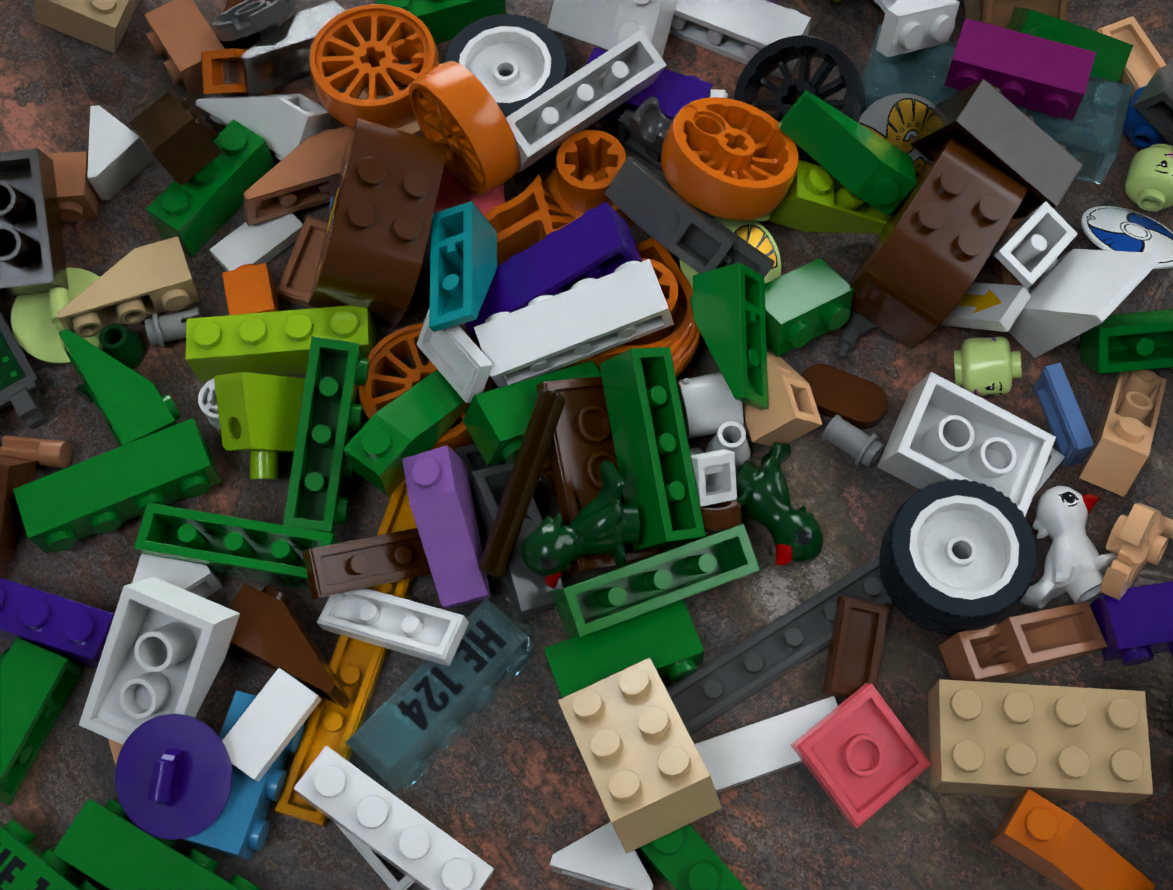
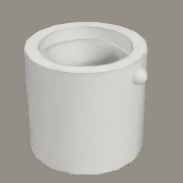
[677,372,744,439]

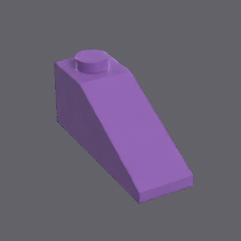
[402,445,491,610]

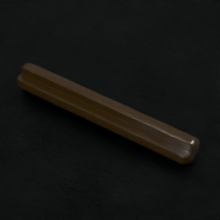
[478,390,565,578]

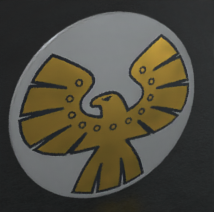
[858,93,935,176]

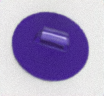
[115,714,233,840]

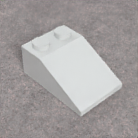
[548,0,678,58]
[1008,249,1161,358]
[877,372,1056,517]
[79,576,240,745]

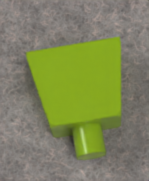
[214,372,305,480]

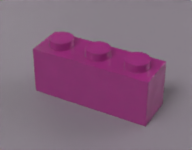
[944,18,1096,121]

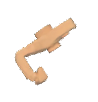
[1101,503,1173,600]

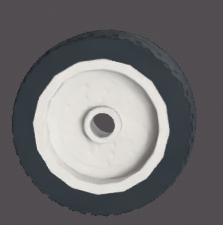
[443,14,570,118]
[879,479,1037,635]

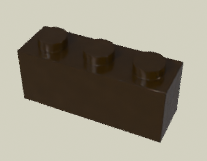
[129,91,222,186]

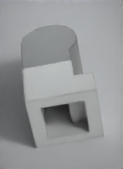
[689,447,737,507]

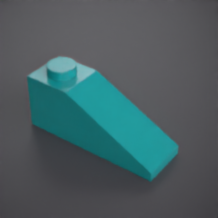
[429,201,497,332]

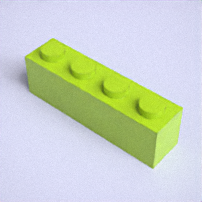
[185,305,376,383]

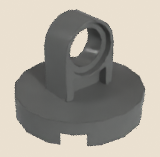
[212,0,295,70]

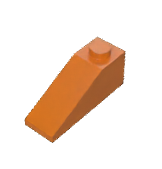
[990,789,1156,890]

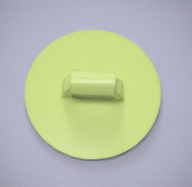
[11,267,100,364]

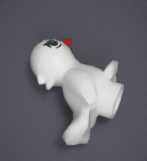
[1020,486,1117,610]

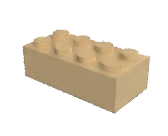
[928,679,1153,805]

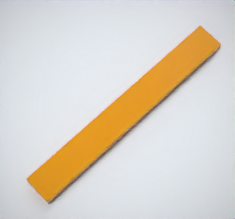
[275,479,417,828]

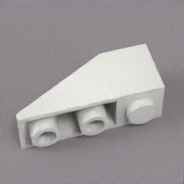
[195,93,332,160]

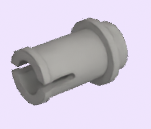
[145,307,201,348]
[822,415,885,468]

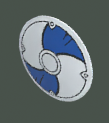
[1081,206,1173,269]

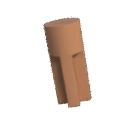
[0,435,72,468]

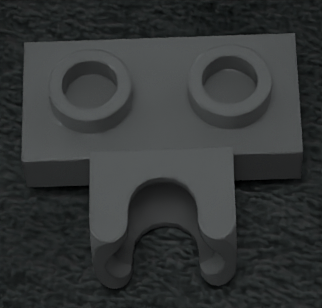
[618,96,677,173]

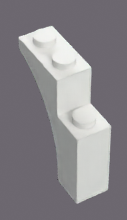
[874,0,960,57]

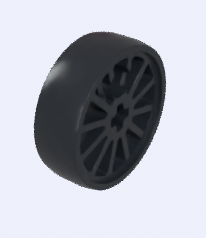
[734,35,866,166]

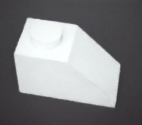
[992,201,1078,289]

